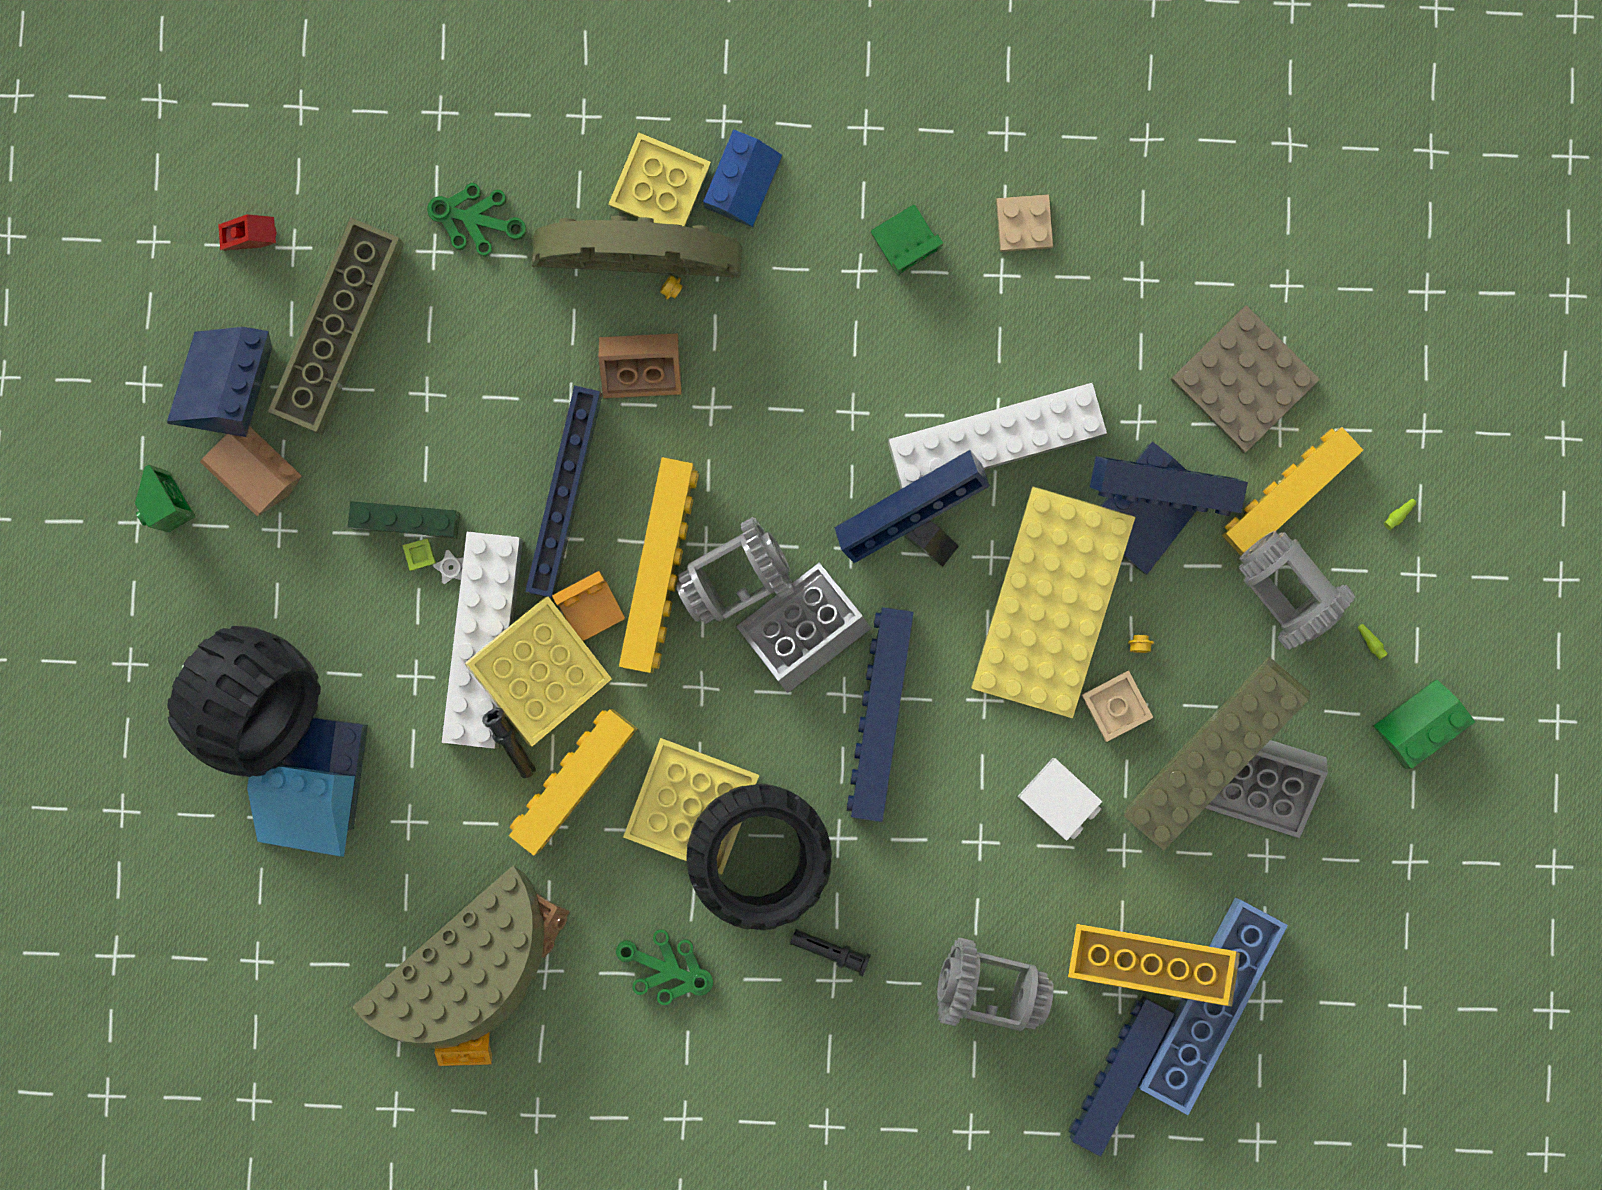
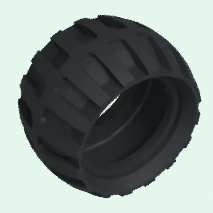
[167,626,321,777]
[686,784,832,931]

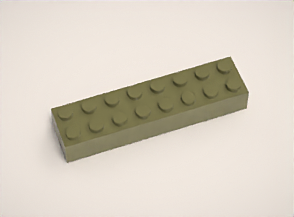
[268,218,404,435]
[1124,656,1310,851]

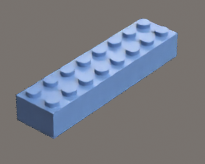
[1138,898,1288,1115]

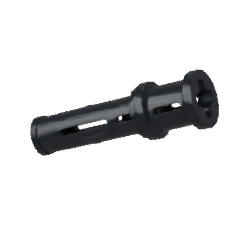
[482,708,536,778]
[790,929,871,977]

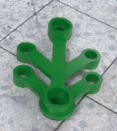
[427,183,527,257]
[616,929,713,1005]

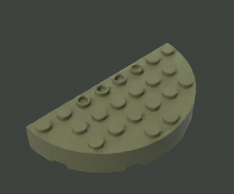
[532,216,742,278]
[352,866,544,1049]

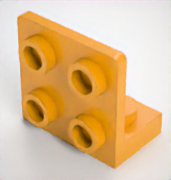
[552,571,625,641]
[435,1032,492,1066]

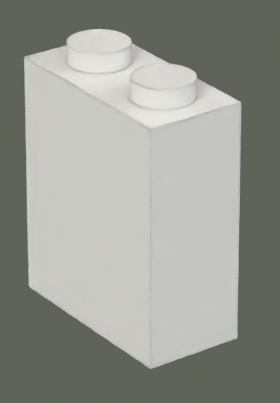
[1017,758,1102,841]

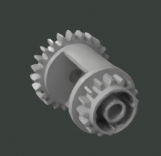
[676,517,795,624]
[1239,531,1355,650]
[937,938,1054,1031]

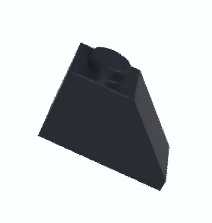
[904,521,959,567]

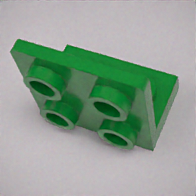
[871,205,943,276]

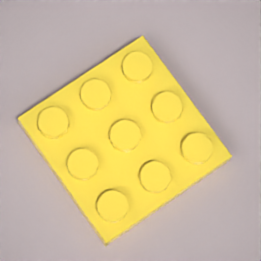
[608,132,711,226]

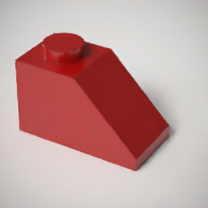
[218,214,277,251]

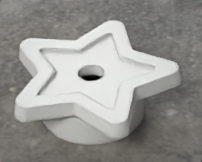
[433,550,464,584]

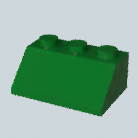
[135,464,196,533]
[1373,679,1475,769]

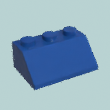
[703,129,782,227]

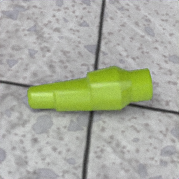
[1383,499,1417,530]
[1357,624,1388,660]

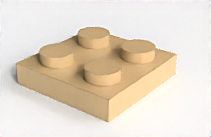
[996,195,1053,252]
[1081,671,1153,742]

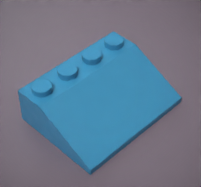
[247,765,355,857]

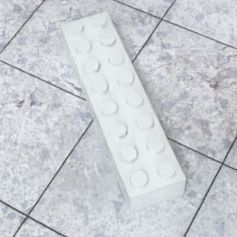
[888,383,1107,489]
[442,532,523,749]

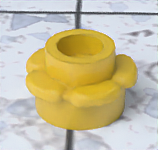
[660,275,683,300]
[1128,635,1154,653]

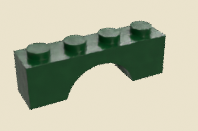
[348,501,460,539]

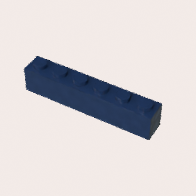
[834,450,990,563]
[1090,456,1248,516]
[1069,996,1175,1157]

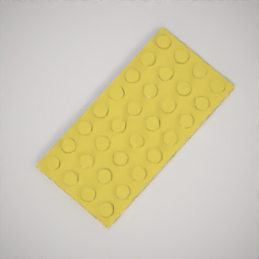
[971,486,1135,718]

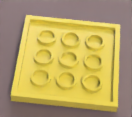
[464,597,612,747]
[623,738,759,874]

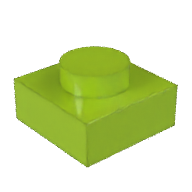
[402,538,436,571]

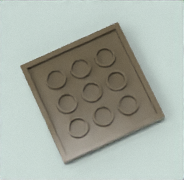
[1171,305,1320,453]

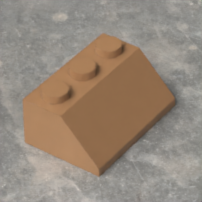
[598,333,682,398]
[200,426,302,517]

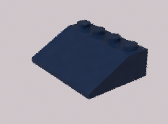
[167,327,272,437]
[1101,441,1196,575]
[282,717,368,831]

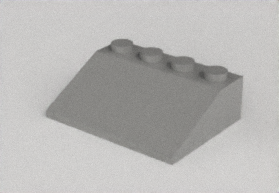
[736,563,871,693]
[1206,740,1328,838]

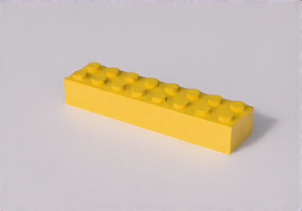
[619,457,699,673]

